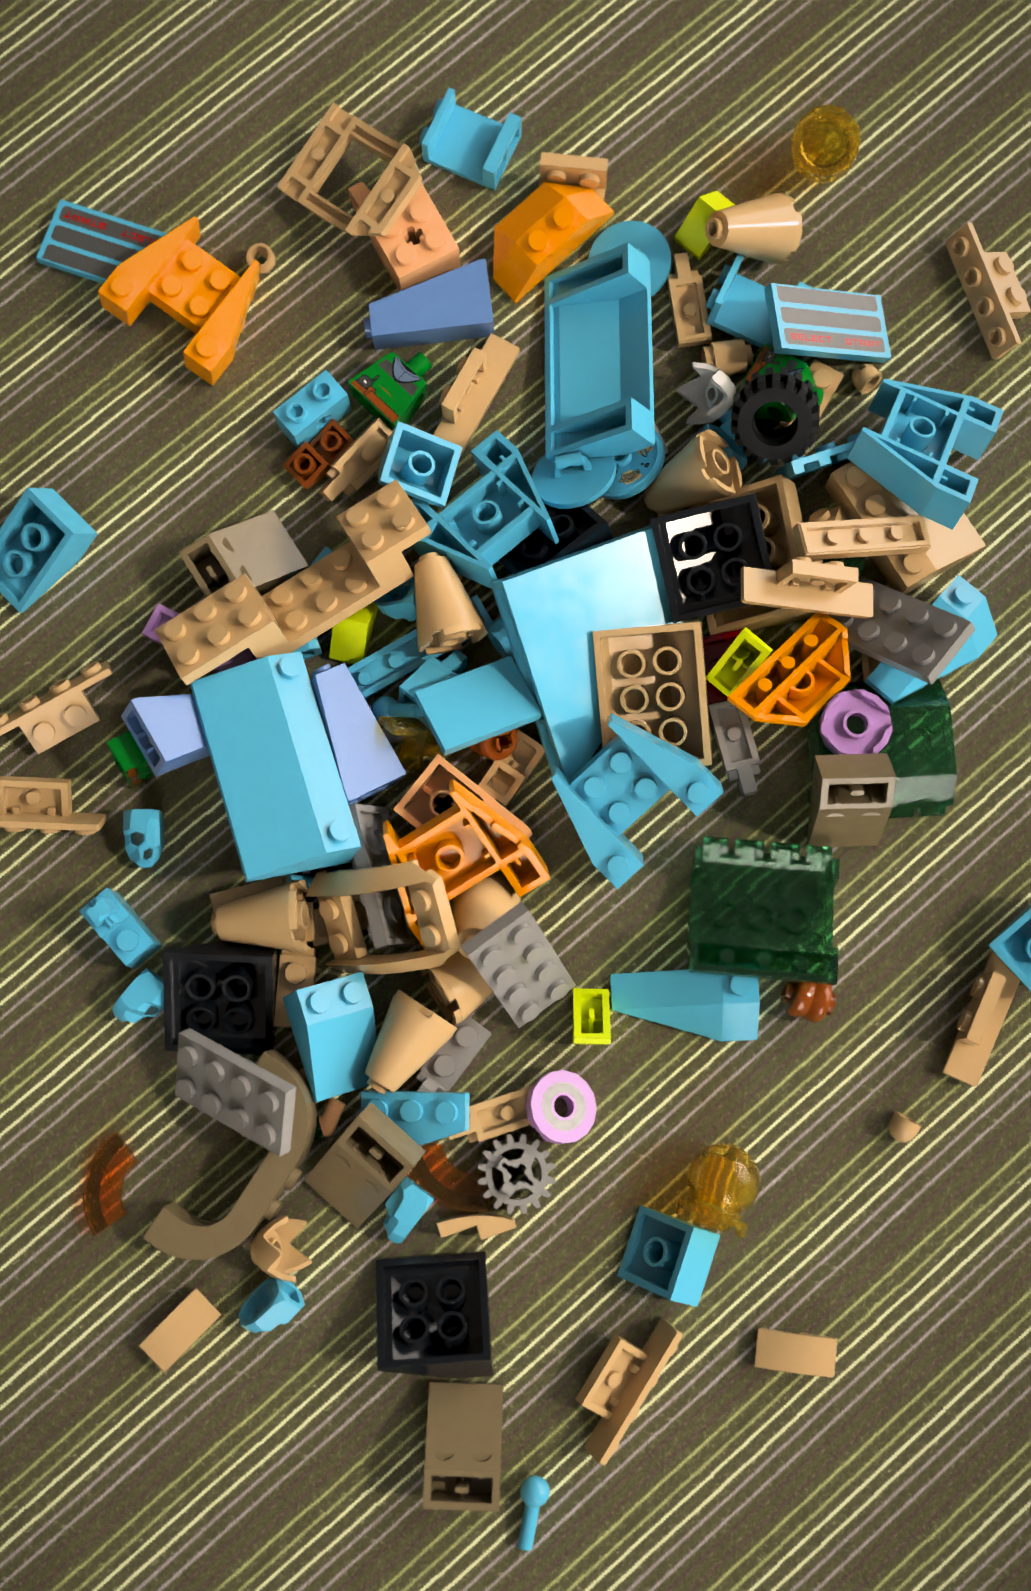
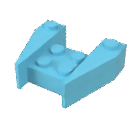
[847,379,1004,530]
[411,430,559,589]
[551,713,724,889]

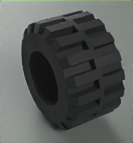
[731,367,820,465]

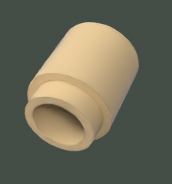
[701,338,753,375]

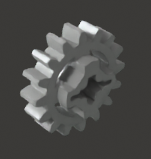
[476,1134,556,1214]

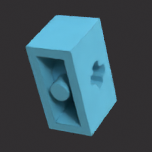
[273,370,352,449]

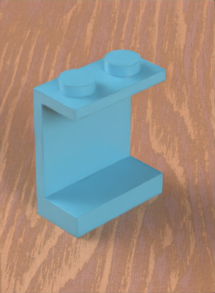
[419,88,522,191]
[706,254,812,349]

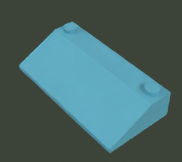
[544,242,655,461]
[190,652,361,882]

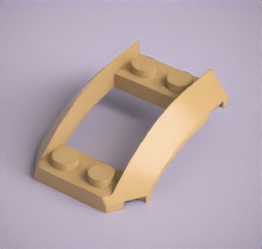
[277,102,422,236]
[305,859,461,974]

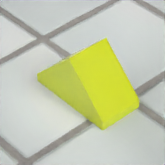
[674,191,735,260]
[329,601,378,665]
[706,627,773,697]
[572,988,611,1045]

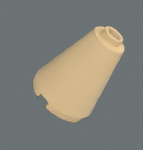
[705,193,802,264]
[643,429,742,514]
[414,552,487,655]
[450,871,521,959]
[211,880,315,952]
[420,950,493,1026]
[364,989,457,1094]

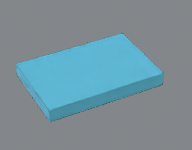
[414,656,542,756]

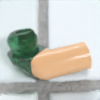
[313,1098,346,1142]

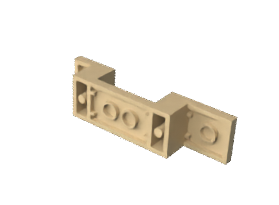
[155,479,432,685]

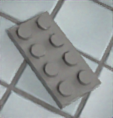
[831,576,975,685]
[349,804,420,949]
[461,901,576,1028]
[175,1028,296,1157]

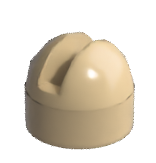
[246,243,275,274]
[851,364,882,395]
[889,1111,921,1143]

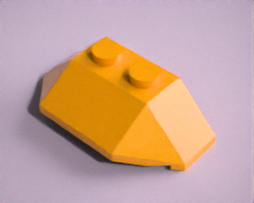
[493,182,615,304]
[727,613,851,727]

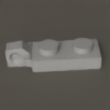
[708,700,761,798]
[416,1016,492,1092]

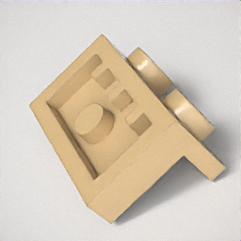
[539,152,608,200]

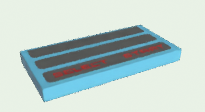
[36,199,168,284]
[764,283,891,363]

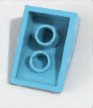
[0,487,98,613]
[283,972,377,1103]

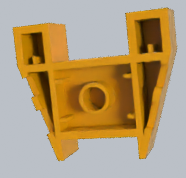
[98,216,259,386]
[383,779,551,950]

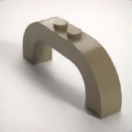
[143,1049,317,1260]

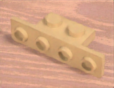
[945,223,1031,359]
[433,333,520,459]
[741,557,873,619]
[0,661,112,754]
[0,776,107,835]
[941,950,1020,1087]
[576,1317,682,1466]

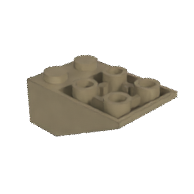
[178,510,309,597]
[807,753,896,848]
[304,1102,426,1229]
[423,1381,503,1512]

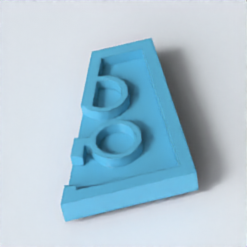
[775,433,879,480]
[361,1090,469,1146]

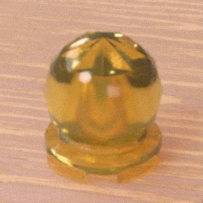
[791,104,861,184]
[674,1143,761,1238]

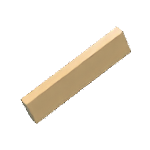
[792,515,932,560]

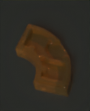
[83,1132,138,1236]
[412,1144,490,1212]

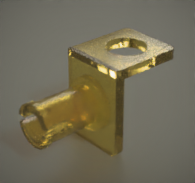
[378,716,450,774]

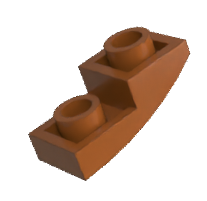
[282,419,355,490]

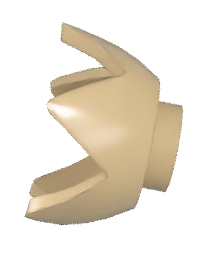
[250,1215,312,1283]

